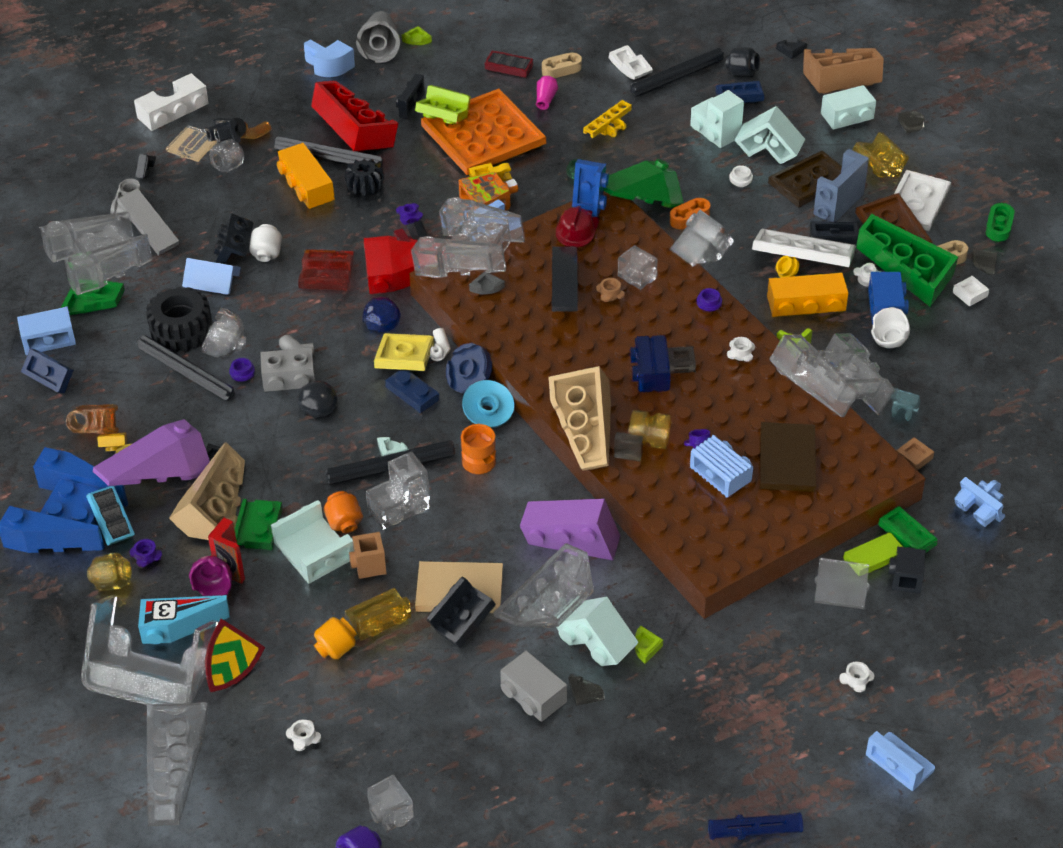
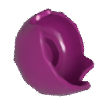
[189,556,232,596]

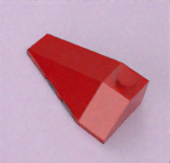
[363,236,463,294]

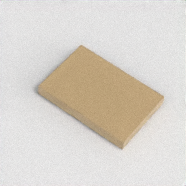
[415,561,503,613]

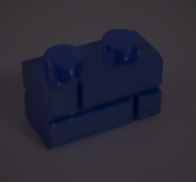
[630,335,671,392]

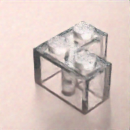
[366,451,430,530]

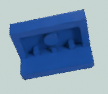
[572,159,609,217]

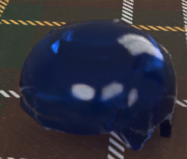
[362,297,401,333]

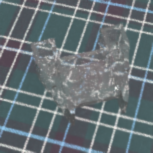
[411,197,525,278]
[40,211,152,295]
[769,333,895,417]

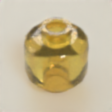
[87,553,132,591]

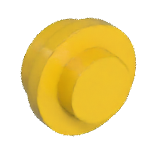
[776,256,799,277]

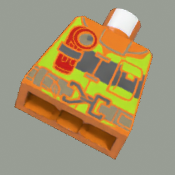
[459,172,518,214]

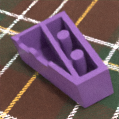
[520,499,620,561]

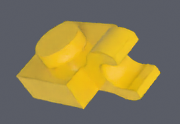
[469,163,512,182]

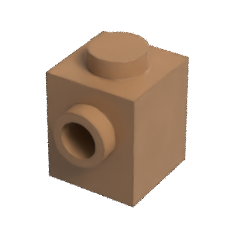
[349,532,386,579]

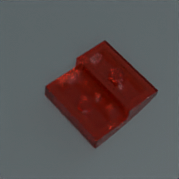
[298,249,354,290]

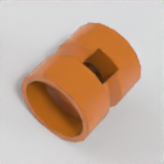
[461,424,496,474]

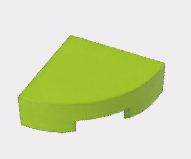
[401,26,432,45]
[634,626,663,664]

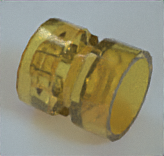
[628,410,671,449]

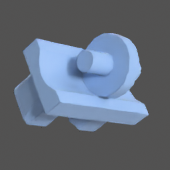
[954,477,1005,527]

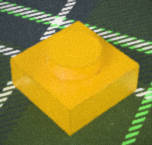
[97,433,127,451]

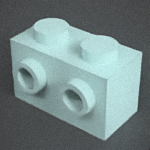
[821,85,876,130]

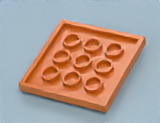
[421,88,546,175]

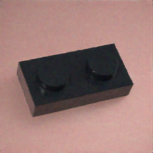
[396,73,425,119]

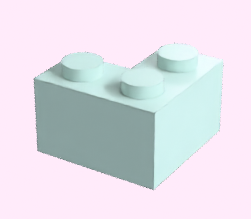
[690,90,744,148]
[735,106,805,164]
[553,597,639,666]

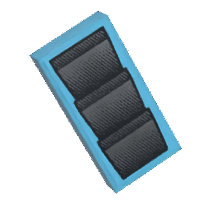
[86,486,135,546]

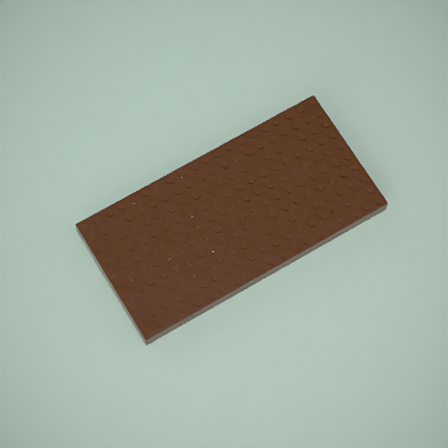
[409,191,926,619]

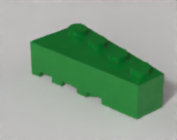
[856,214,958,307]

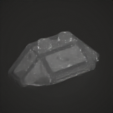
[493,543,594,629]

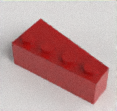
[311,81,399,152]

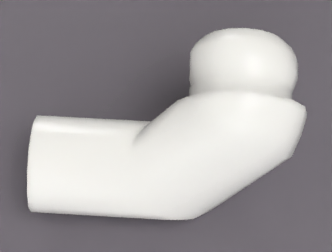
[430,328,451,361]

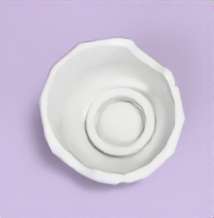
[871,307,910,348]

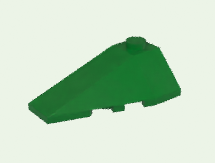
[604,159,684,208]

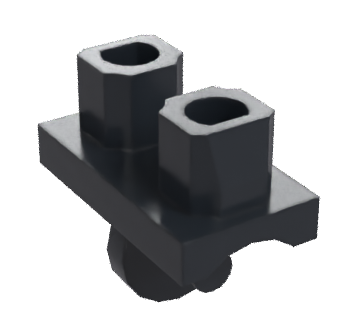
[205,118,246,144]

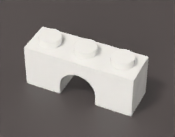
[134,73,209,131]

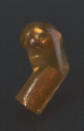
[240,121,271,139]

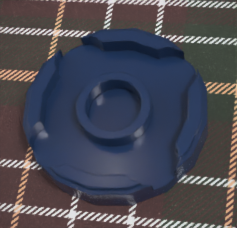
[446,343,492,394]

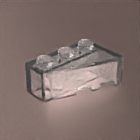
[670,210,734,266]

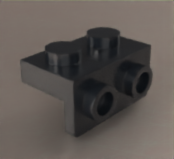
[213,213,254,264]
[427,576,496,648]

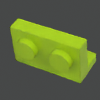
[415,85,471,124]

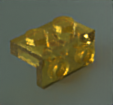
[852,132,909,178]
[344,588,411,641]

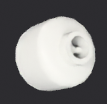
[249,224,282,262]

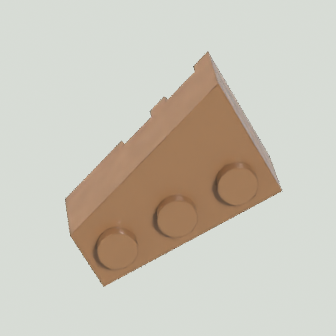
[803,48,884,94]

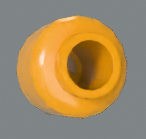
[313,617,357,660]

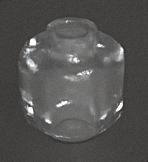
[210,139,244,173]

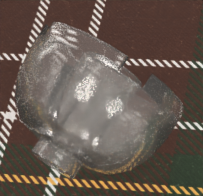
[201,307,247,359]

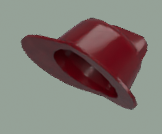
[556,205,599,248]

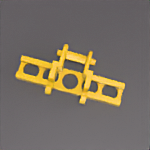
[583,100,632,138]

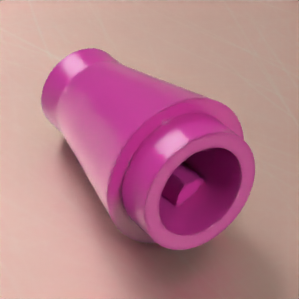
[536,76,559,110]

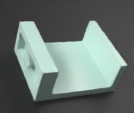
[271,500,354,584]

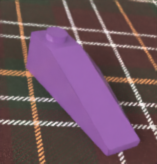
[93,419,210,486]

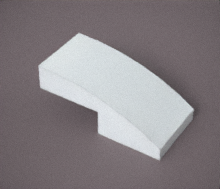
[608,45,653,80]

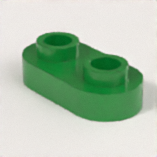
[986,203,1015,242]

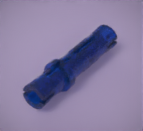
[708,812,803,840]

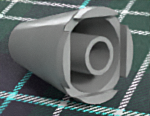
[356,11,400,63]

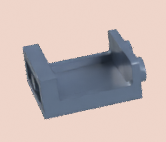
[814,149,869,222]

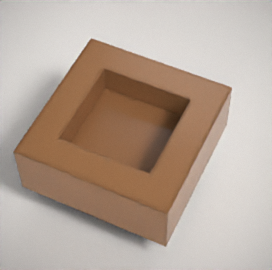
[896,437,934,471]

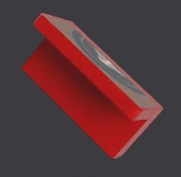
[208,517,245,583]

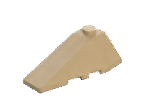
[549,366,611,471]
[169,442,245,540]

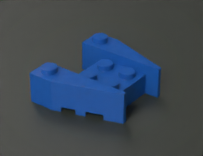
[0,447,128,553]

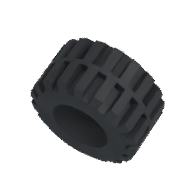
[146,287,213,352]

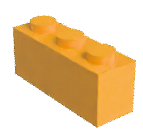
[277,143,335,209]
[767,273,848,317]

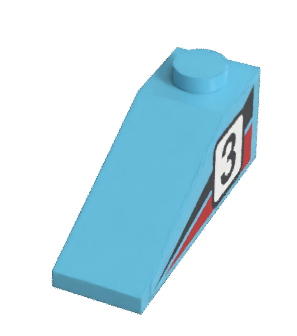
[138,595,230,644]

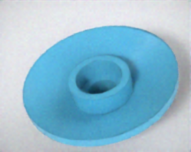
[462,380,514,428]

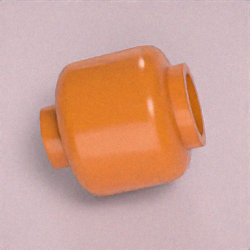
[323,491,363,534]

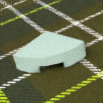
[377,437,409,456]

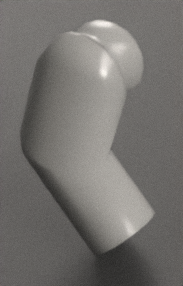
[279,335,314,355]

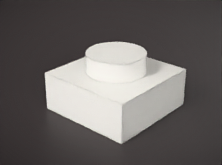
[953,276,989,306]

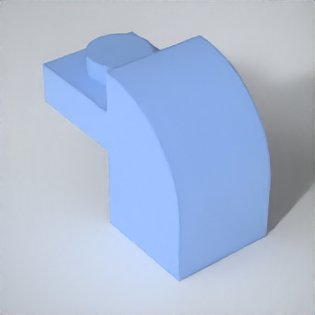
[304,39,355,77]

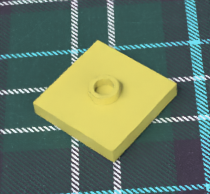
[374,333,434,371]

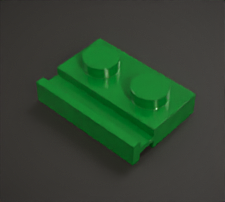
[235,499,283,550]

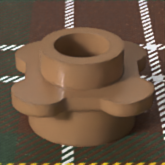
[596,278,625,302]

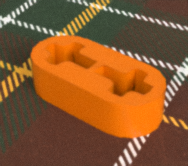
[670,198,711,229]

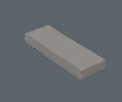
[117,188,179,256]

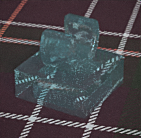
[891,388,921,420]

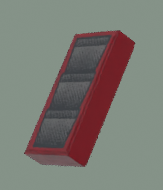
[485,50,533,78]

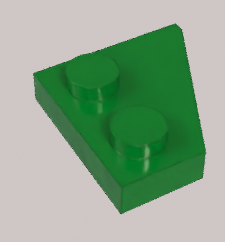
[61,277,125,316]

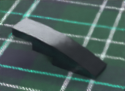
[552,247,578,311]

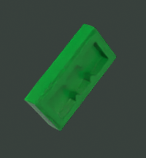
[878,506,938,553]

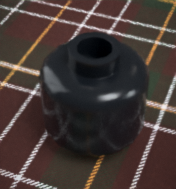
[726,48,760,76]

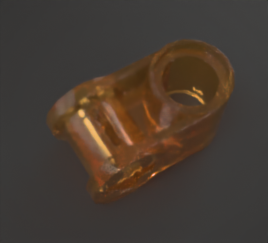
[66,404,119,434]

